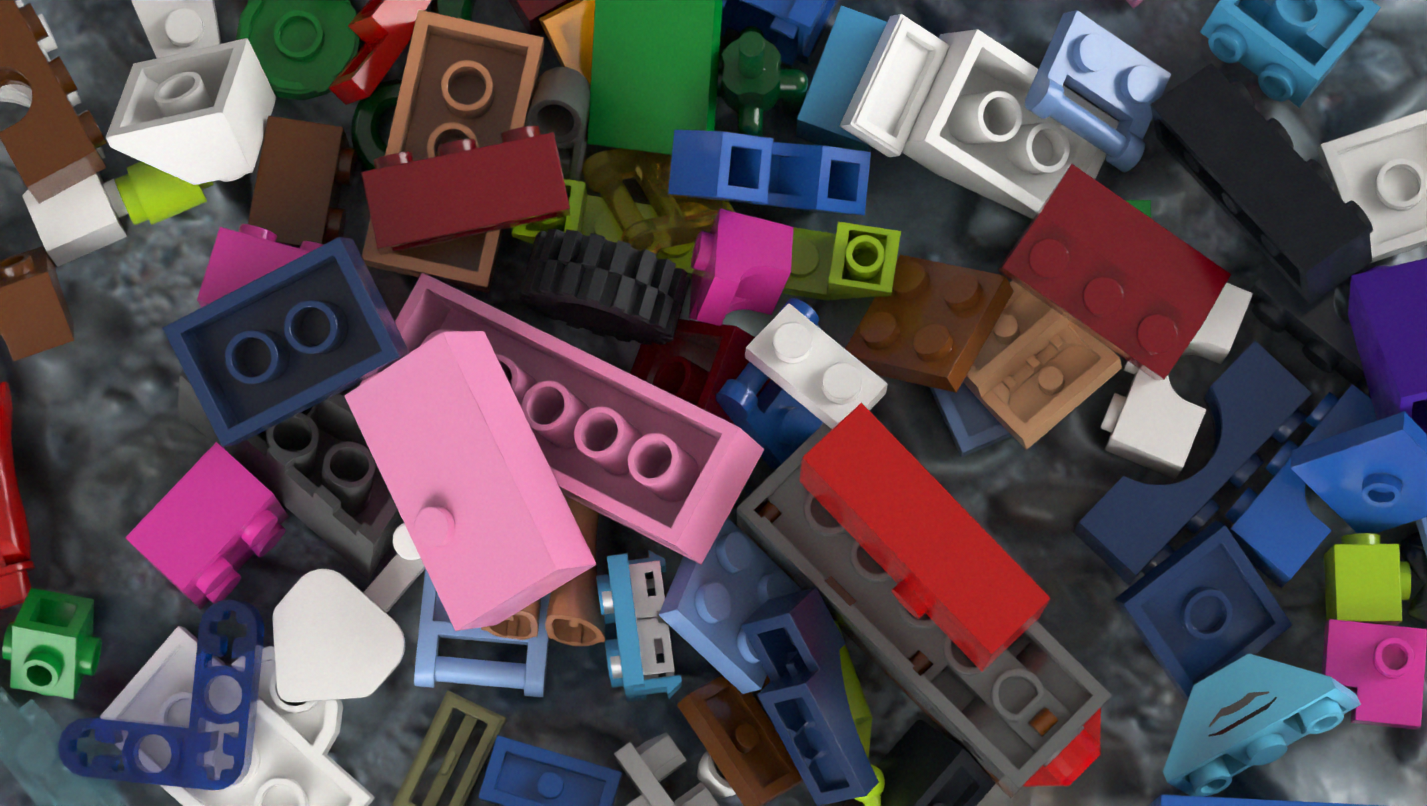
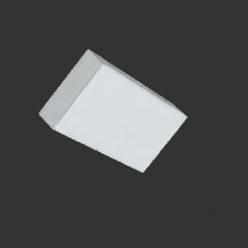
[840,14,950,157]

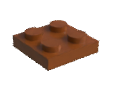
[845,254,1014,393]

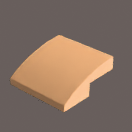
[963,281,1122,450]

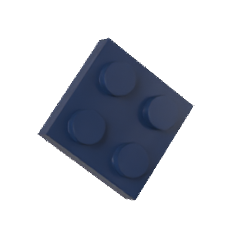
[1115,520,1292,701]

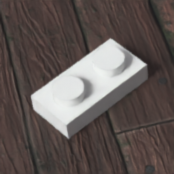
[745,303,888,429]

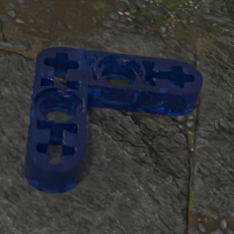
[58,599,264,790]

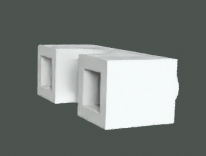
[1100,283,1253,479]

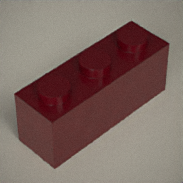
[361,126,570,255]

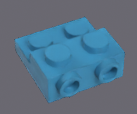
[1200,0,1381,108]

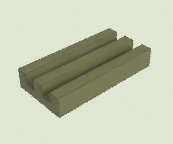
[392,690,507,806]

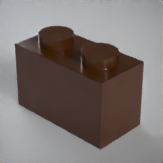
[248,116,357,248]

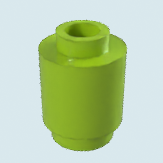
[114,161,214,225]

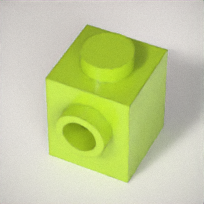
[1324,533,1411,626]

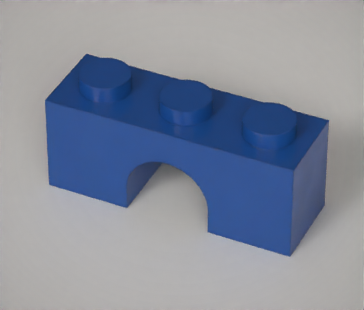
[668,129,871,215]
[1224,384,1377,589]

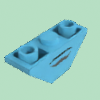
[1163,653,1361,797]

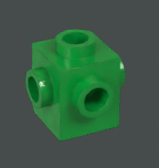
[2,588,102,699]

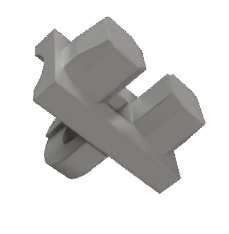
[614,732,719,806]

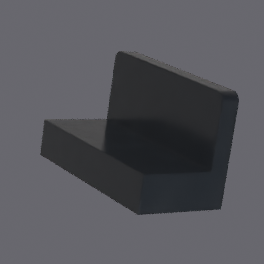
[842,720,996,806]

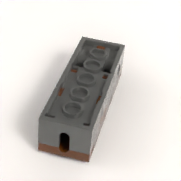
[737,423,1112,798]

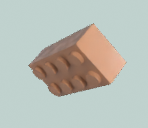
[362,9,545,293]

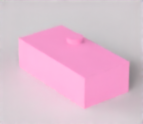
[344,331,597,631]

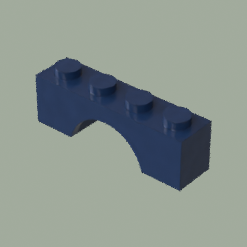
[1073,341,1312,585]

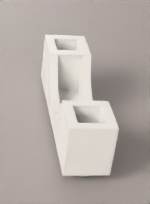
[0,0,128,267]

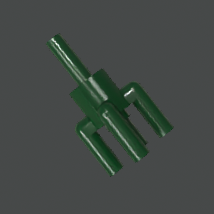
[716,26,808,137]

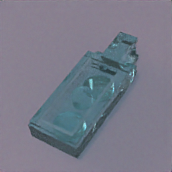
[0,687,126,806]

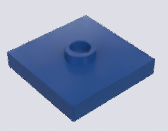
[1291,411,1427,534]

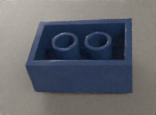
[163,237,410,447]

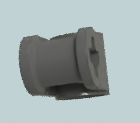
[525,67,591,181]

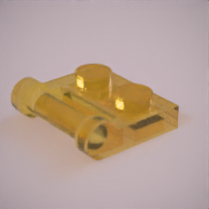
[582,148,735,256]

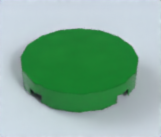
[236,0,362,100]

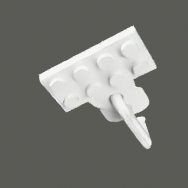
[93,523,425,806]

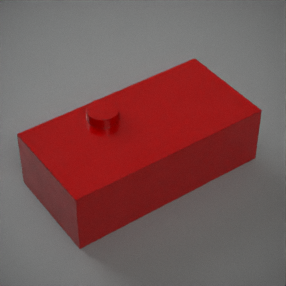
[799,403,1051,672]

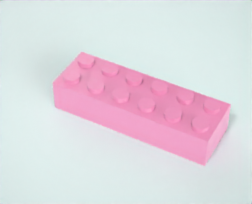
[360,273,764,565]

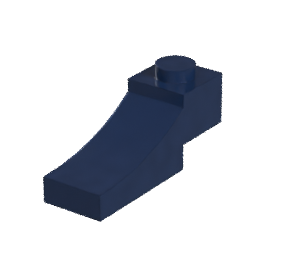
[741,587,879,806]

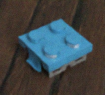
[596,550,682,703]

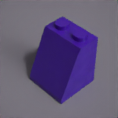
[1348,258,1427,434]

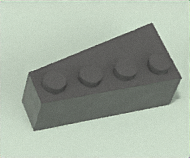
[177,370,404,580]

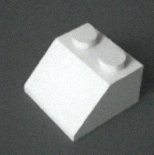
[106,38,276,185]

